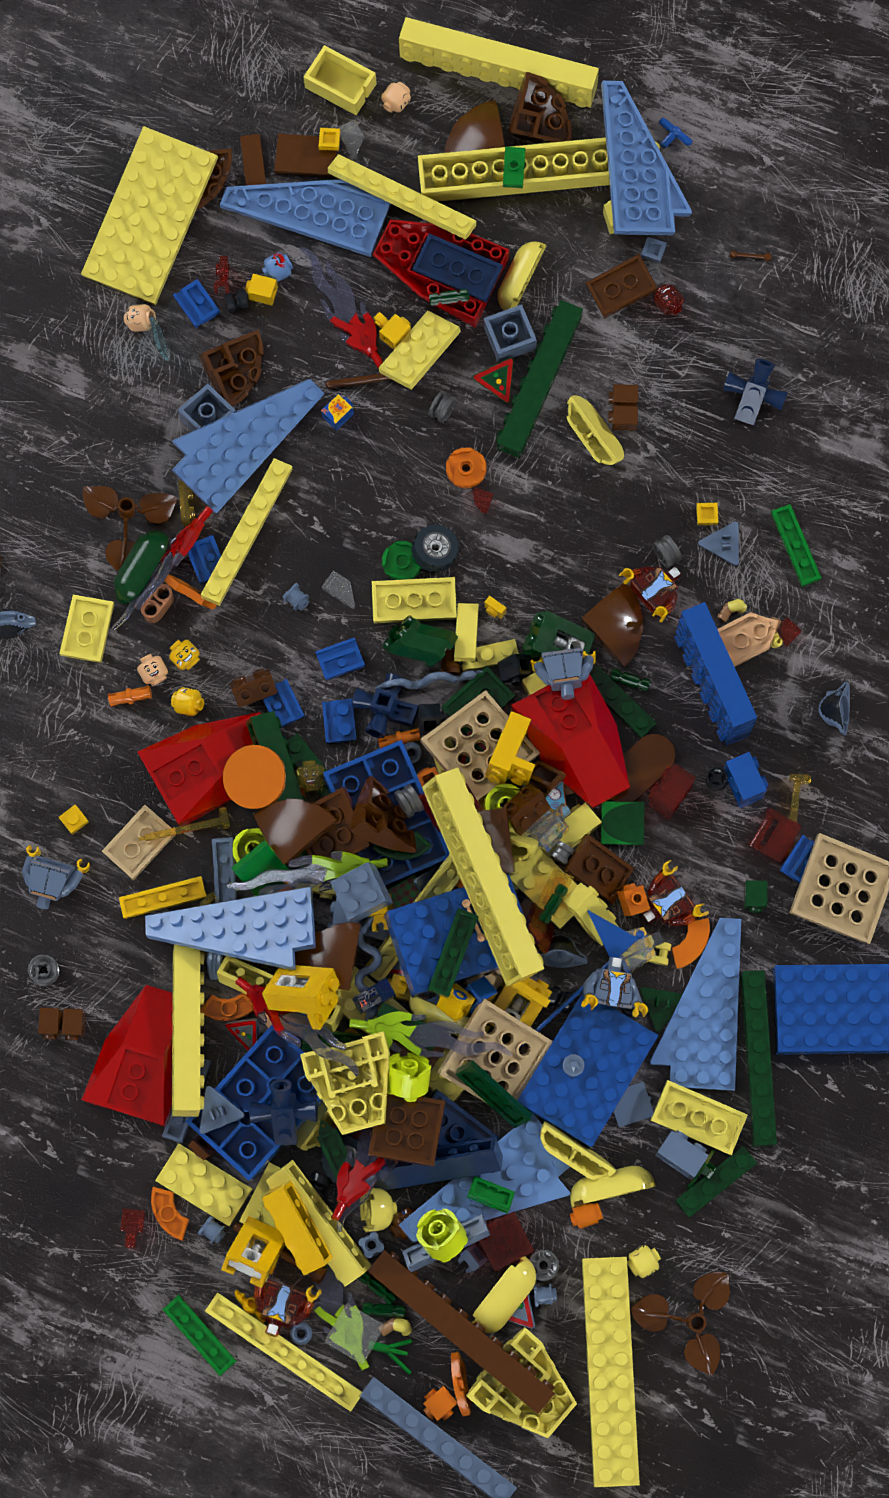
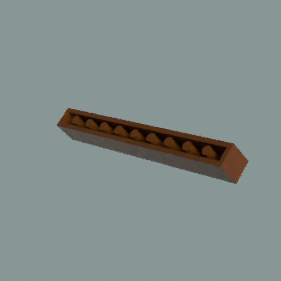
[368,1250,557,1416]

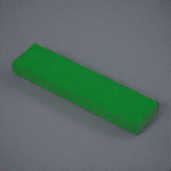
[771,504,822,587]
[162,1295,237,1376]

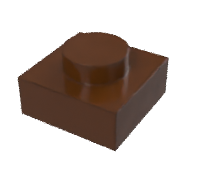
[188,1135,216,1161]

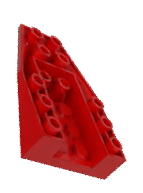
[373,219,509,328]
[511,674,630,808]
[137,712,261,828]
[81,985,173,1127]

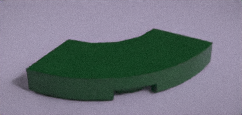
[372,832,433,860]

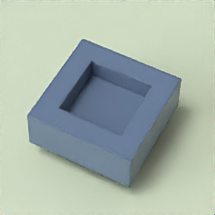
[641,237,667,264]

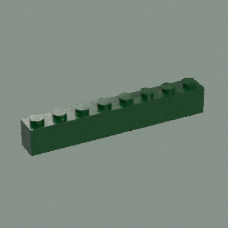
[495,300,583,459]
[246,711,326,881]
[740,970,777,1147]

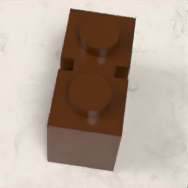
[608,384,638,431]
[38,1008,86,1041]

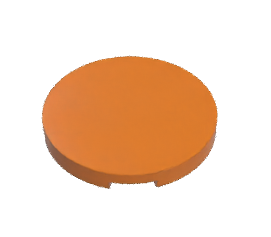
[223,745,286,809]

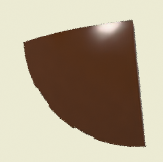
[508,72,572,143]
[445,100,505,153]
[196,148,232,210]
[198,330,264,407]
[581,583,643,668]
[350,775,416,853]
[254,799,338,865]
[295,922,361,991]

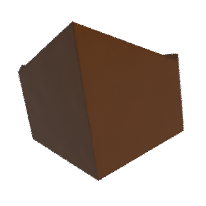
[528,760,566,799]

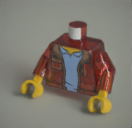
[619,566,681,622]
[642,860,709,926]
[253,1277,321,1337]

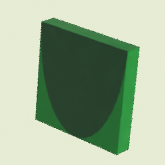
[601,801,645,845]

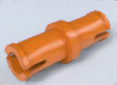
[108,685,152,707]
[378,727,421,749]

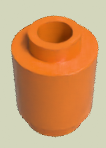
[569,1202,603,1229]

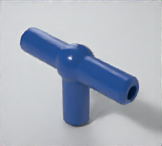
[659,117,693,148]

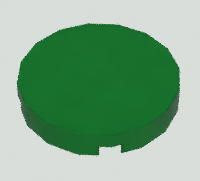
[382,541,422,580]

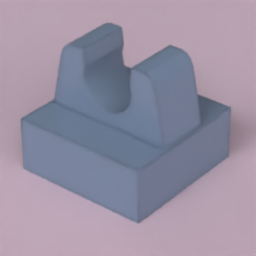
[458,1243,488,1273]

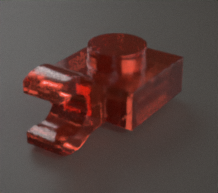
[213,256,230,294]
[120,1209,146,1249]

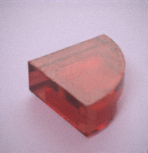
[473,487,494,514]
[781,617,802,647]

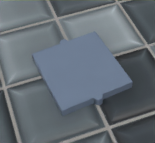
[613,1082,654,1127]

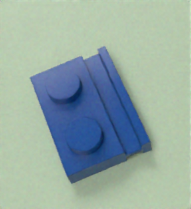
[173,279,220,329]
[188,535,221,585]
[315,637,365,681]
[263,678,305,729]
[322,699,357,744]
[779,835,814,884]

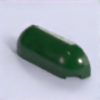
[113,531,169,604]

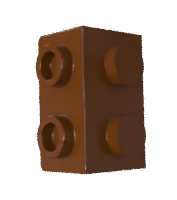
[229,668,277,707]
[502,784,551,836]

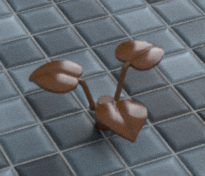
[83,486,177,572]
[631,1272,730,1375]

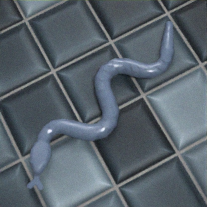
[375,670,483,690]
[355,916,382,1021]

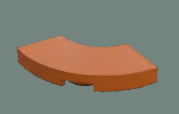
[164,574,217,610]
[672,918,710,969]
[200,993,254,1022]
[151,1187,189,1241]
[451,1352,471,1417]

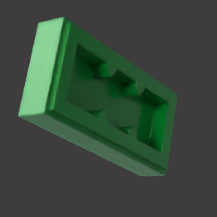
[503,147,525,188]
[466,1176,515,1214]

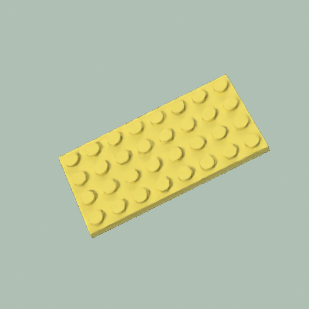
[81,126,218,305]

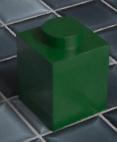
[744,880,767,913]

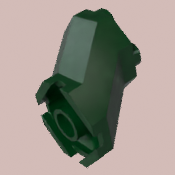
[382,615,458,667]

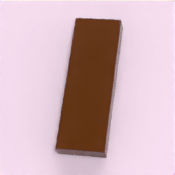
[240,134,266,186]

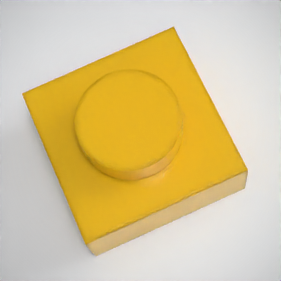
[319,128,341,151]
[696,503,718,525]
[485,595,506,619]
[59,805,89,835]

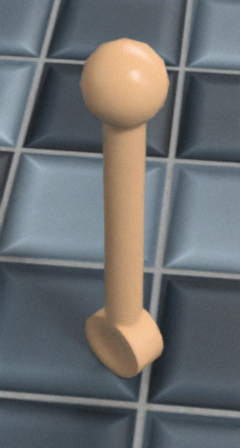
[462,899,485,942]

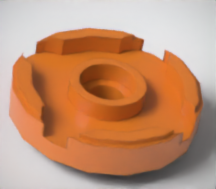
[446,448,486,488]

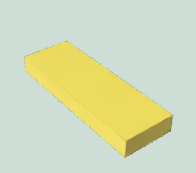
[454,603,479,662]

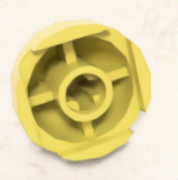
[360,1188,397,1232]

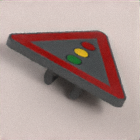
[224,1018,259,1051]

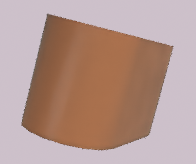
[141,584,175,623]

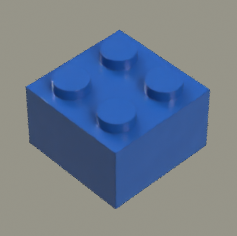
[724,752,768,808]

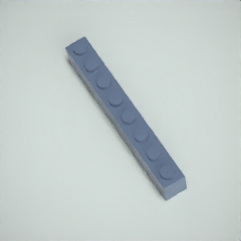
[359,1377,517,1498]

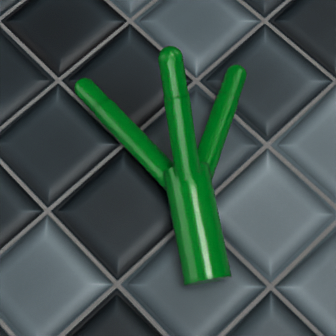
[368,1339,412,1375]

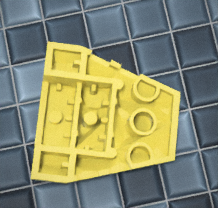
[300,1031,390,1135]
[466,1327,577,1438]

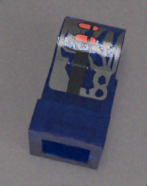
[352,978,396,1014]

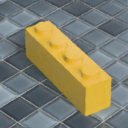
[262,1180,333,1275]

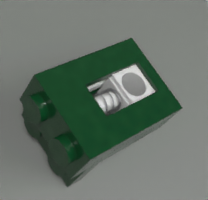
[522,610,596,659]

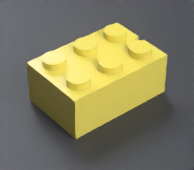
[304,45,377,115]

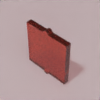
[526,903,555,954]

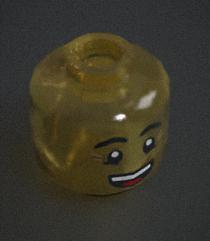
[296,760,325,792]

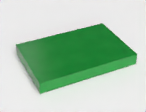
[231,840,297,896]

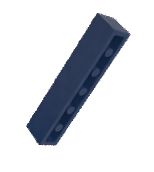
[369,1136,503,1191]

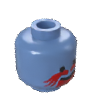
[262,252,293,282]

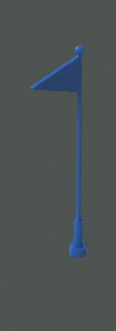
[491,910,645,1063]

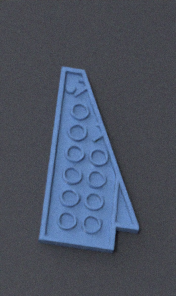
[601,81,692,235]
[220,179,392,257]
[172,379,324,513]
[145,887,316,970]
[650,918,741,1091]
[399,1113,571,1242]

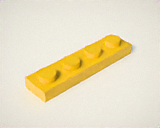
[119,876,207,919]

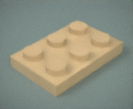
[102,805,177,880]

